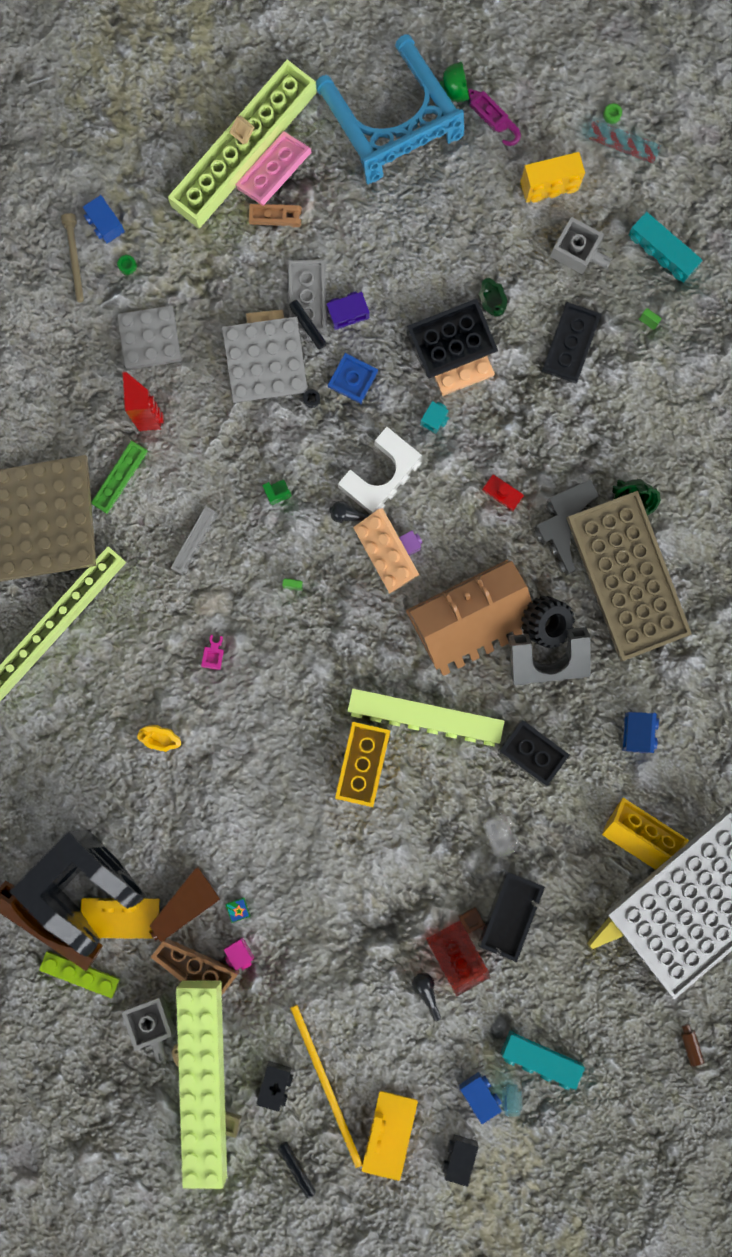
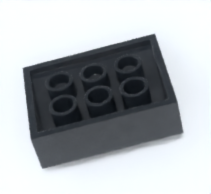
[406,298,498,379]

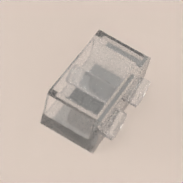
[481,813,520,859]

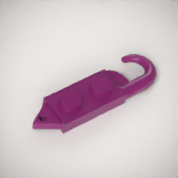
[468,89,521,146]

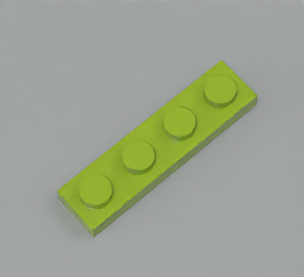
[39,951,120,999]

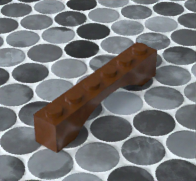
[0,880,103,971]

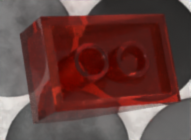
[426,920,491,997]

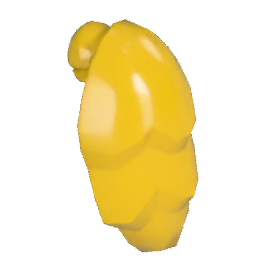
[137,725,181,752]

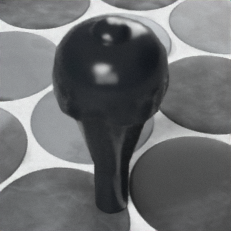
[329,501,370,523]
[412,973,441,1021]

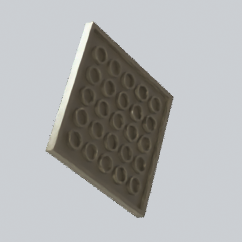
[0,455,96,582]

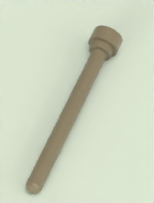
[61,213,84,303]

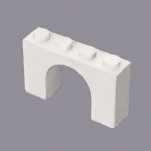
[338,427,422,514]

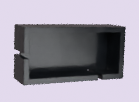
[478,870,545,962]

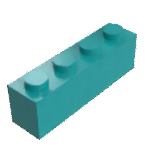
[628,212,703,283]
[500,1030,585,1090]

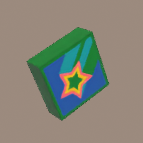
[225,897,251,923]

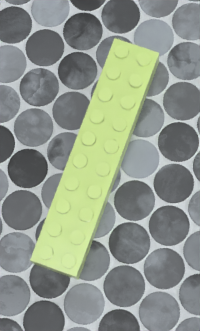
[168,60,317,229]
[176,981,227,1189]

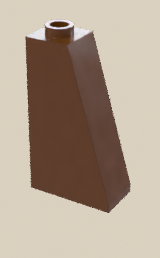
[149,867,220,942]

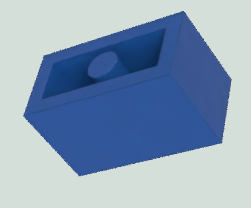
[83,195,125,244]
[459,1072,502,1124]

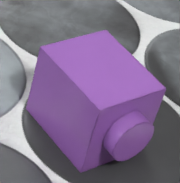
[399,531,422,556]

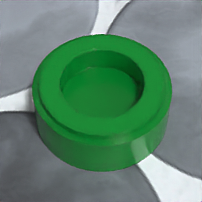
[117,255,137,275]

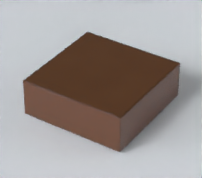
[458,907,485,934]

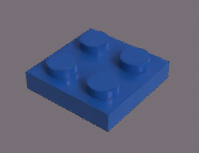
[328,353,378,404]

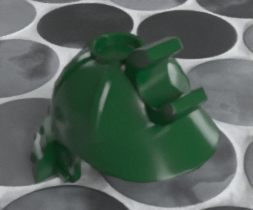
[612,479,661,516]

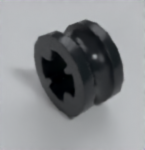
[303,389,320,408]

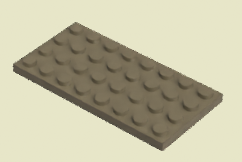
[566,491,692,661]

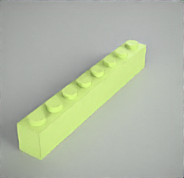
[348,689,505,747]

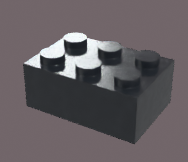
[497,720,570,786]

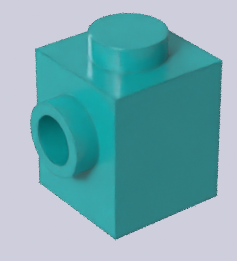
[420,401,449,434]

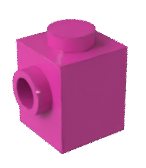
[224,937,254,971]

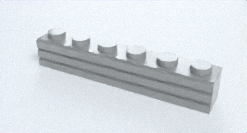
[171,506,217,575]

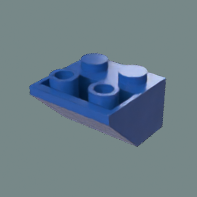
[622,712,659,753]

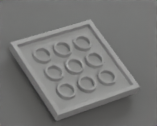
[222,316,307,403]

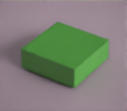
[639,308,662,330]
[282,578,303,591]

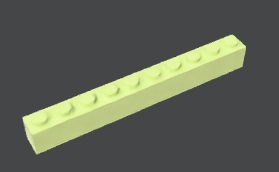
[0,547,126,701]

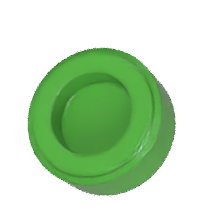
[603,103,622,124]

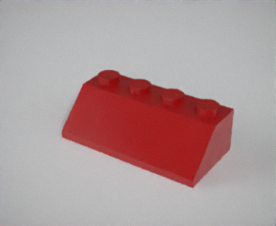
[123,372,164,431]

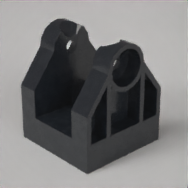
[10,830,145,957]

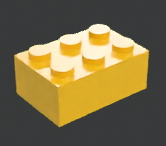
[520,152,585,203]

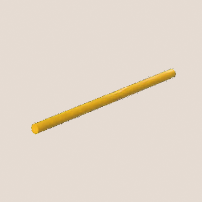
[290,1005,363,1168]

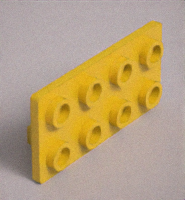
[81,898,160,939]
[362,1091,418,1181]

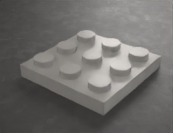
[117,305,182,370]

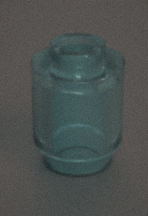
[502,1084,522,1117]

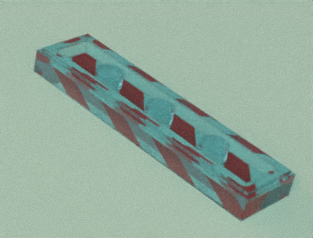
[586,119,662,164]

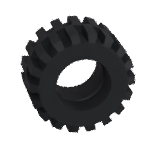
[521,596,575,648]

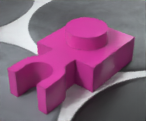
[201,635,224,670]

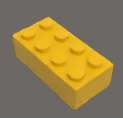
[335,722,390,807]

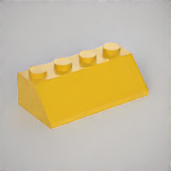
[602,797,689,870]

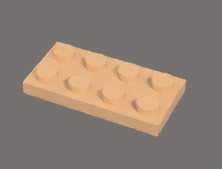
[353,508,419,594]

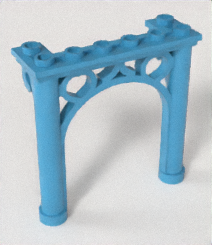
[316,34,464,185]

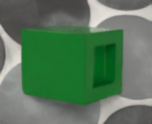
[262,480,292,506]

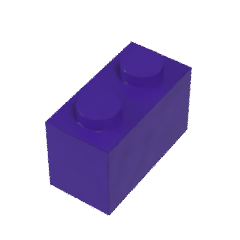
[327,292,369,330]

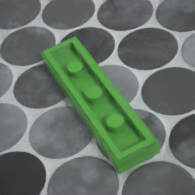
[91,440,148,514]

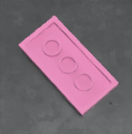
[235,131,311,206]

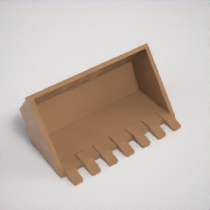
[406,559,532,676]

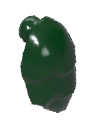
[478,278,507,317]

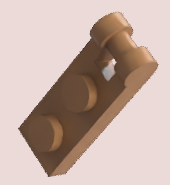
[249,204,302,228]

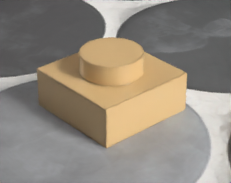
[229,115,255,144]

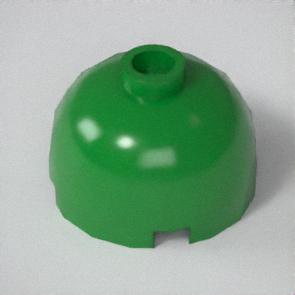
[439,62,469,102]

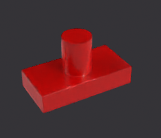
[482,474,524,512]

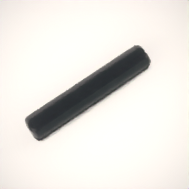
[289,300,326,350]
[278,1141,316,1199]

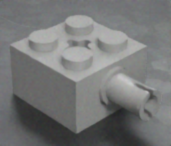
[550,217,613,274]
[121,994,176,1062]

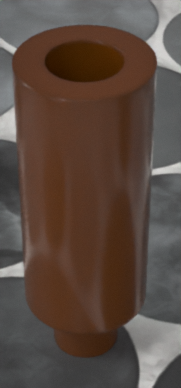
[681,1024,704,1066]

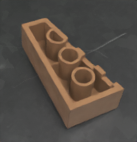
[151,938,240,995]

